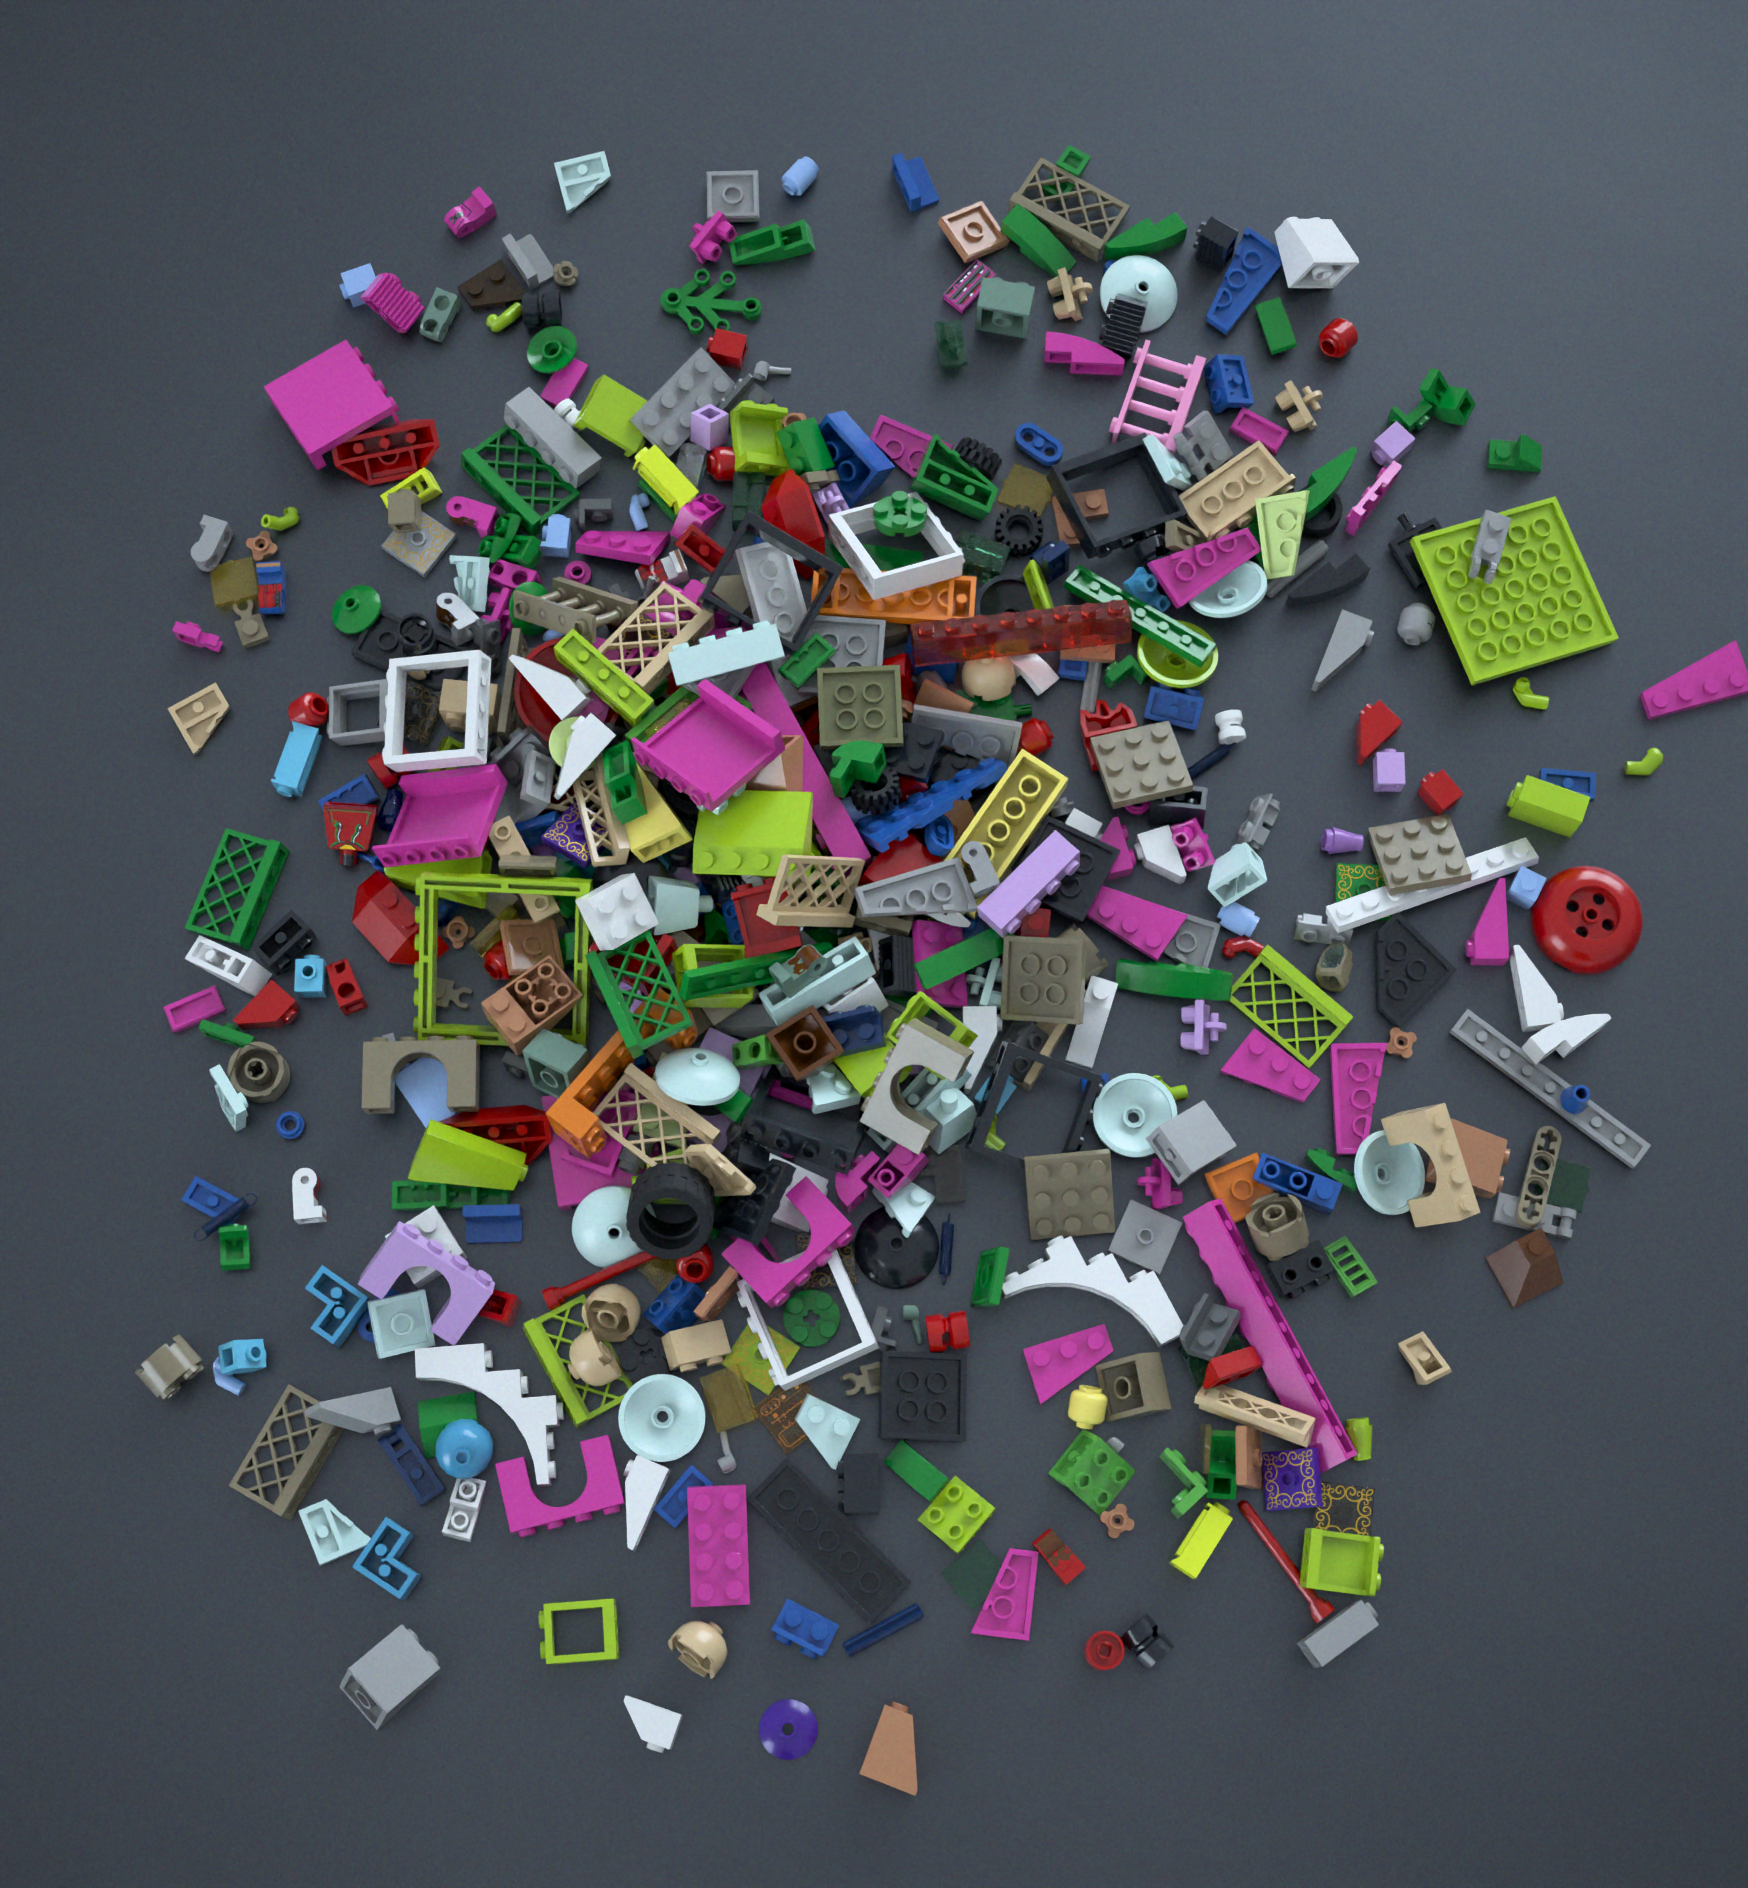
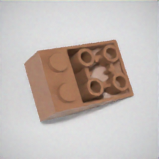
[481,955,583,1056]

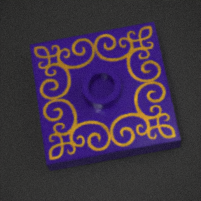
[541,801,609,868]
[1262,1448,1323,1511]

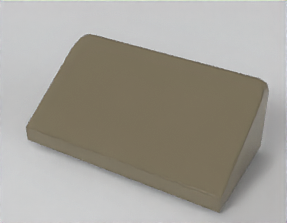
[498,855,558,877]

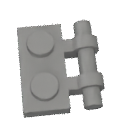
[1173,410,1234,481]

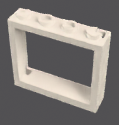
[828,492,965,600]
[382,650,491,772]
[736,1249,879,1391]

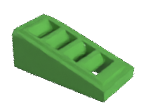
[1324,1235,1378,1299]

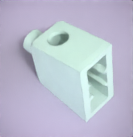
[1208,843,1267,907]
[647,876,713,935]
[924,1087,977,1154]

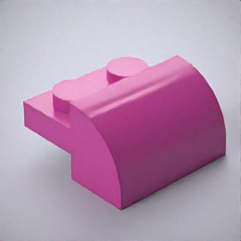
[835,1151,880,1215]

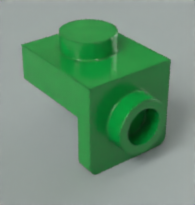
[1387,399,1433,433]
[1104,654,1148,690]
[218,1224,250,1271]

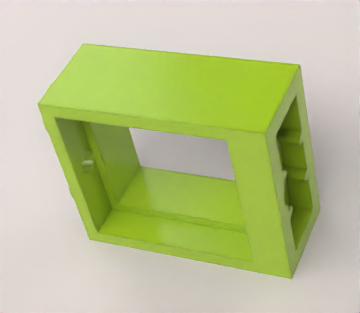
[672,944,754,1008]
[885,991,978,1080]
[539,1599,619,1665]

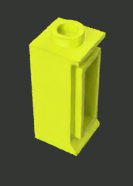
[632,444,699,515]
[1169,1502,1233,1580]

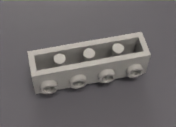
[504,387,602,489]

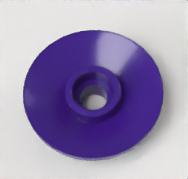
[759,1699,818,1760]

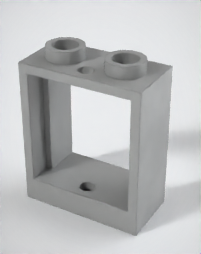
[327,679,388,746]
[1297,1600,1379,1668]

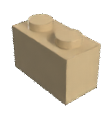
[661,1319,731,1373]

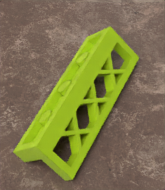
[554,628,654,727]

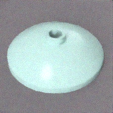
[1100,255,1178,333]
[1188,560,1267,618]
[655,1048,740,1106]
[1092,1073,1177,1158]
[1354,1130,1425,1215]
[572,1185,656,1269]
[618,1374,705,1462]

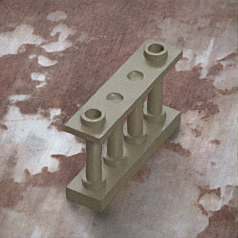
[513,576,638,643]

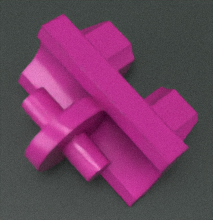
[689,211,737,264]
[480,587,514,643]
[1170,817,1215,872]
[1137,1158,1183,1210]

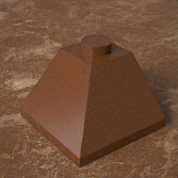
[1485,1228,1564,1308]

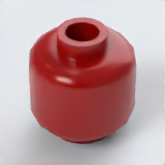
[1319,318,1358,358]
[706,446,742,482]
[288,692,329,728]
[1017,718,1055,757]
[484,939,514,980]
[676,1244,713,1283]

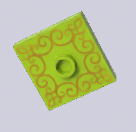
[721,1324,801,1396]

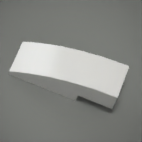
[1522,1014,1611,1065]

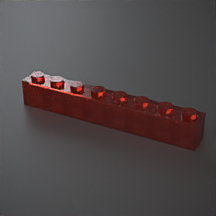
[910,600,1132,667]

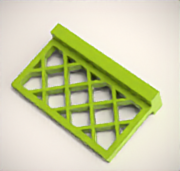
[1229,945,1353,1069]
[522,1294,633,1429]

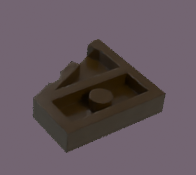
[457,259,526,311]

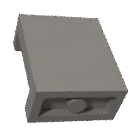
[493,749,555,824]
[1146,1100,1237,1185]

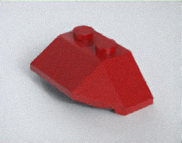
[331,419,440,486]
[761,469,825,580]
[352,870,450,965]
[438,1105,552,1165]

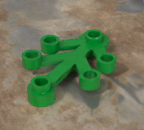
[660,269,762,335]

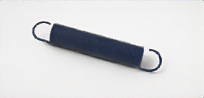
[1187,742,1236,780]
[194,1193,257,1241]
[939,1212,954,1285]

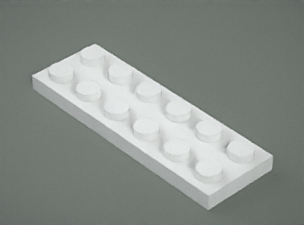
[735,542,813,706]

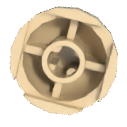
[961,649,1016,701]
[582,1284,641,1342]
[568,1326,622,1386]
[668,1621,727,1679]

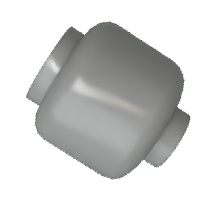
[1397,603,1435,645]

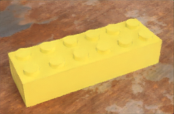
[944,749,1068,920]

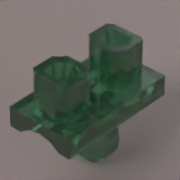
[934,318,967,370]

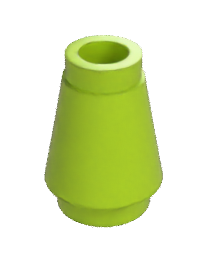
[1344,1417,1373,1461]

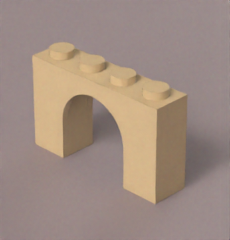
[1381,1103,1480,1228]

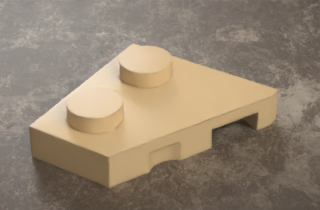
[168,682,230,755]
[684,1144,756,1196]

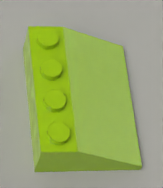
[693,790,813,877]

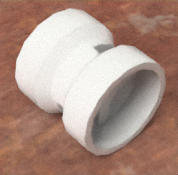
[554,398,581,434]
[1215,710,1246,744]

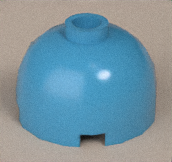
[435,1419,494,1479]

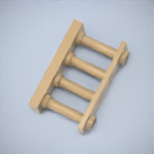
[488,815,567,932]

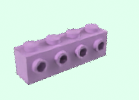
[977,830,1080,938]

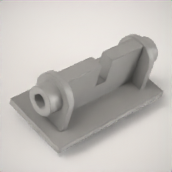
[1236,793,1281,852]
[1294,913,1354,947]

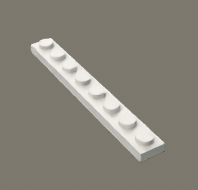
[1326,837,1539,933]

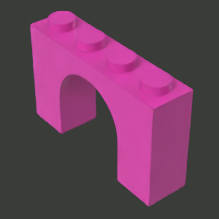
[722,1176,856,1309]
[495,1435,626,1538]

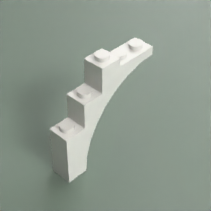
[1001,1235,1183,1348]
[415,1343,565,1487]

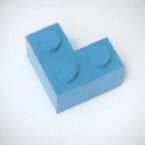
[305,1265,371,1348]
[352,1517,422,1601]

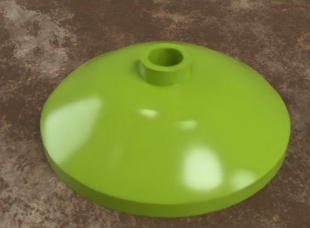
[1137,620,1218,688]

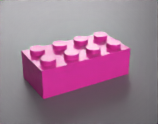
[687,1484,750,1607]

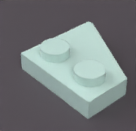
[554,151,611,214]
[1143,434,1193,491]
[449,555,490,612]
[806,1063,861,1114]
[209,1064,249,1132]
[872,1182,935,1238]
[795,1393,860,1470]
[299,1499,371,1566]

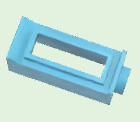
[271,721,323,797]

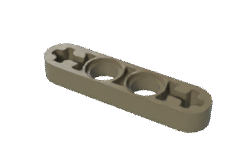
[1515,1126,1562,1229]

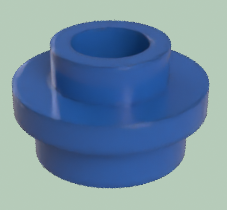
[276,1111,305,1139]

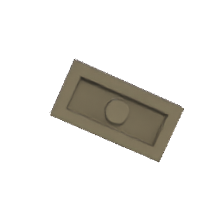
[1164,520,1205,553]

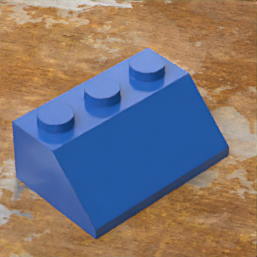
[818,410,895,509]

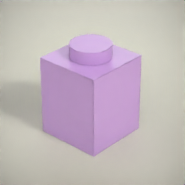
[690,404,729,451]
[1370,421,1415,468]
[1373,749,1405,792]

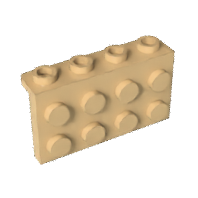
[1179,440,1296,542]

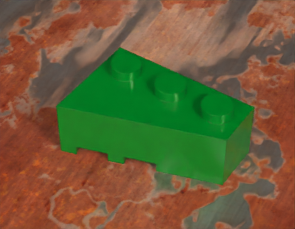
[909,433,999,522]

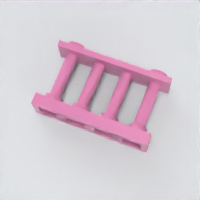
[1109,340,1206,456]

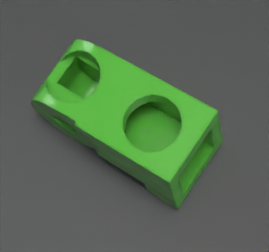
[732,1035,784,1070]

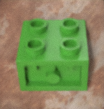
[1048,1429,1135,1516]
[1159,1447,1208,1519]

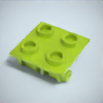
[917,1476,996,1554]

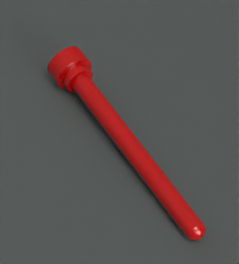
[542,1251,657,1311]
[1238,1500,1335,1623]

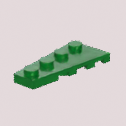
[825,539,924,571]

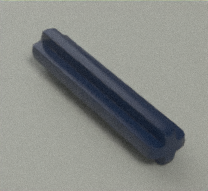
[843,1603,924,1656]

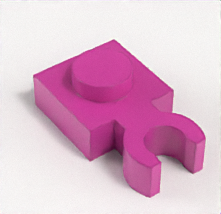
[172,621,223,652]

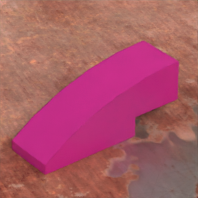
[1044,331,1124,376]

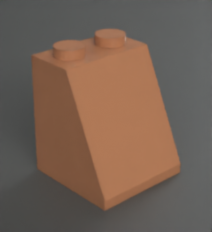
[745,735,803,792]
[1425,1118,1510,1199]
[859,1701,918,1796]

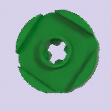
[873,491,927,537]
[783,1290,840,1348]

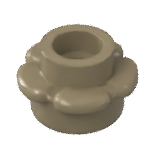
[553,261,578,287]

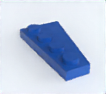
[1205,226,1283,335]

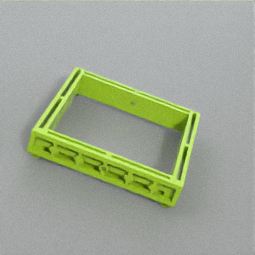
[413,871,593,1048]

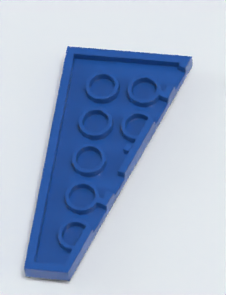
[854,757,1008,853]

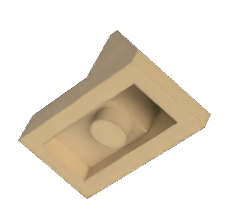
[1398,1331,1452,1385]

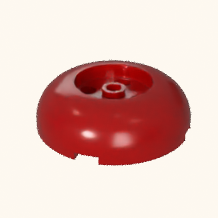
[1530,866,1643,975]

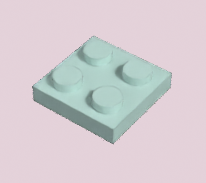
[367,1289,436,1359]

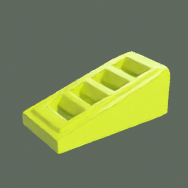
[380,467,442,509]

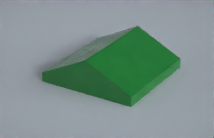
[418,1391,480,1459]

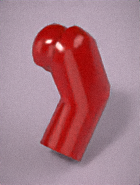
[1222,936,1264,958]

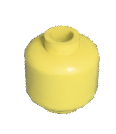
[1068,1385,1108,1429]

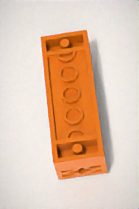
[811,568,977,646]
[546,988,698,1159]

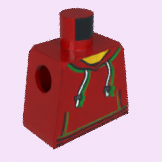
[323,801,379,866]

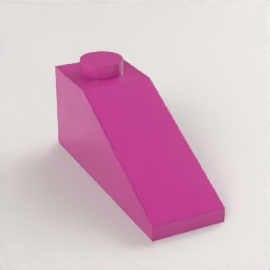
[1465,878,1509,965]

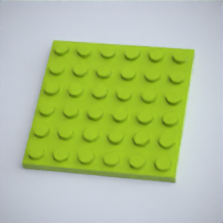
[1410,496,1619,685]

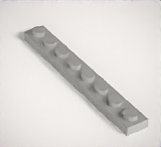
[1449,1009,1651,1169]

